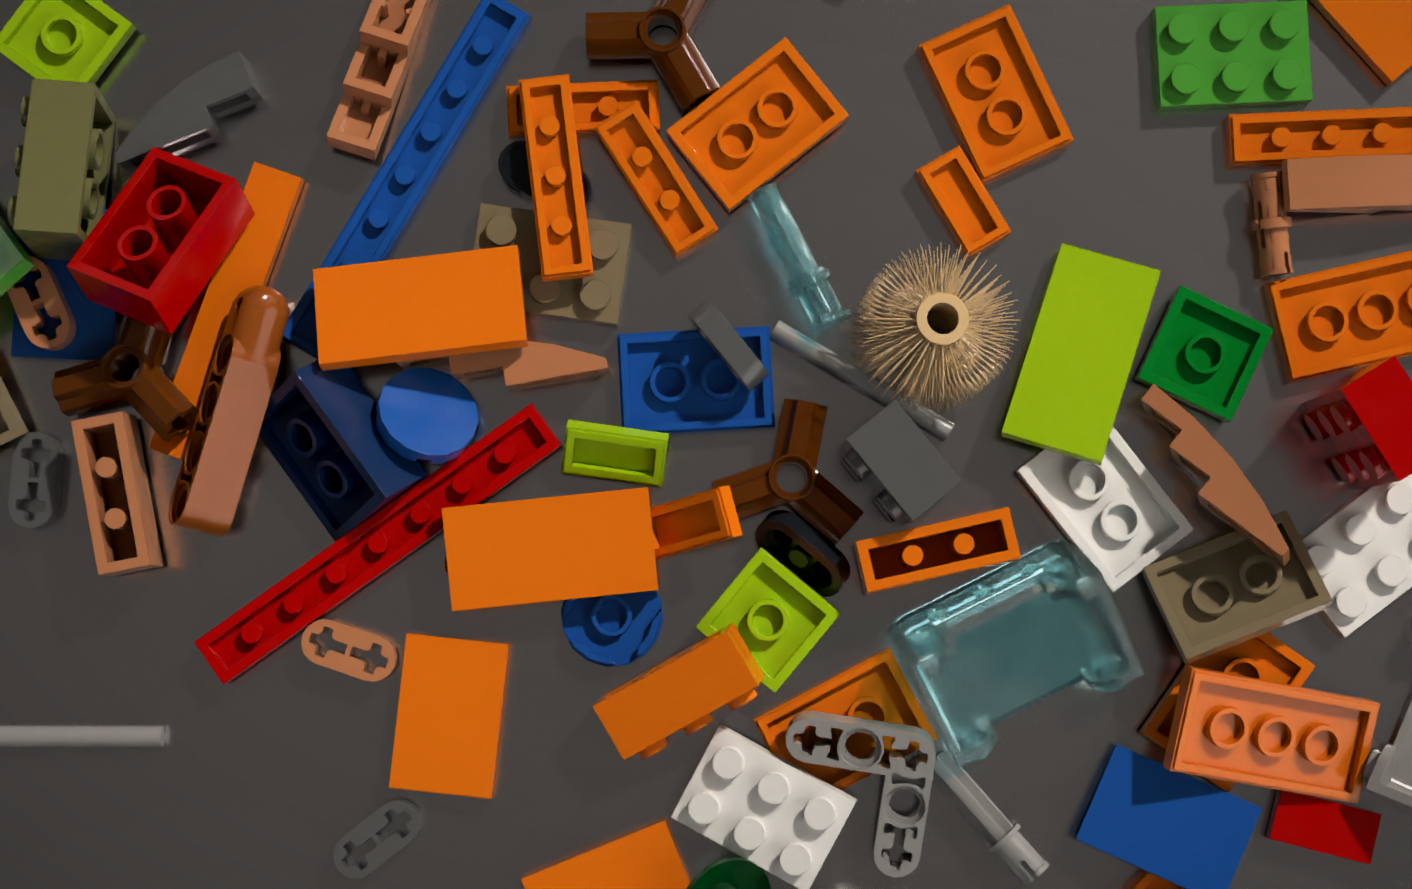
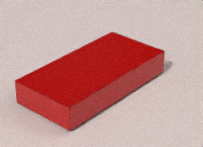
[1266,790,1382,865]

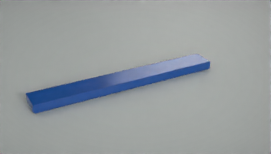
[282,0,532,359]

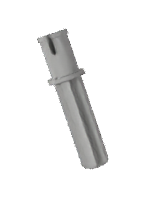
[933,751,1050,886]

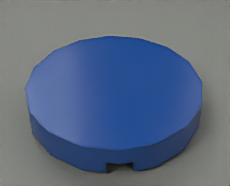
[375,368,479,464]
[561,590,663,667]

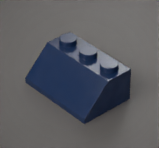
[259,360,427,542]

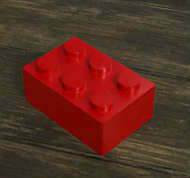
[66,147,255,334]
[1302,356,1412,489]

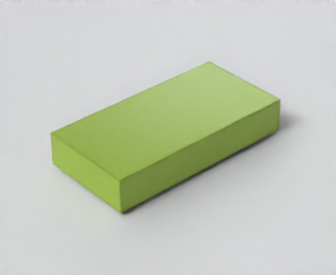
[561,419,669,487]

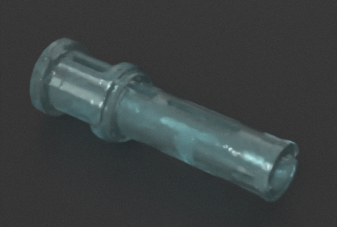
[748,183,852,336]

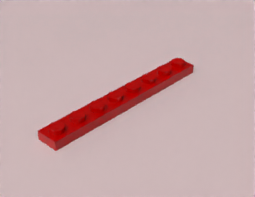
[194,403,562,684]

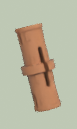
[1250,171,1294,277]

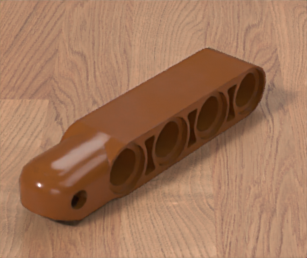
[168,286,289,537]

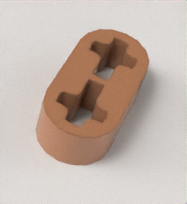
[7,256,77,351]
[301,619,399,682]

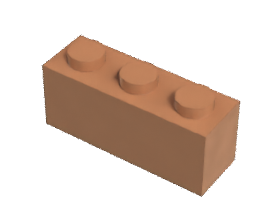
[71,411,163,576]

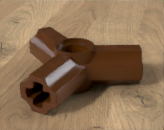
[585,0,721,112]
[51,316,199,442]
[711,398,864,546]

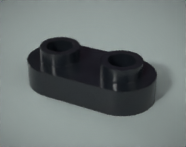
[755,510,850,597]

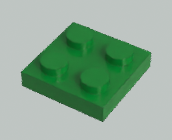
[1135,285,1274,423]

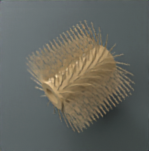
[849,242,1021,412]

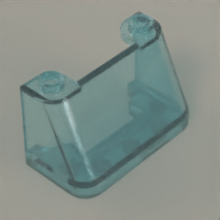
[890,540,1144,767]

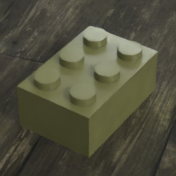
[8,78,116,261]

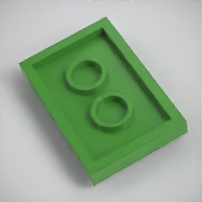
[1152,0,1313,111]

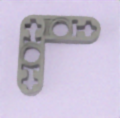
[785,711,936,878]

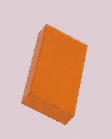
[914,145,1012,260]
[650,485,743,560]

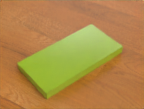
[1001,243,1161,466]

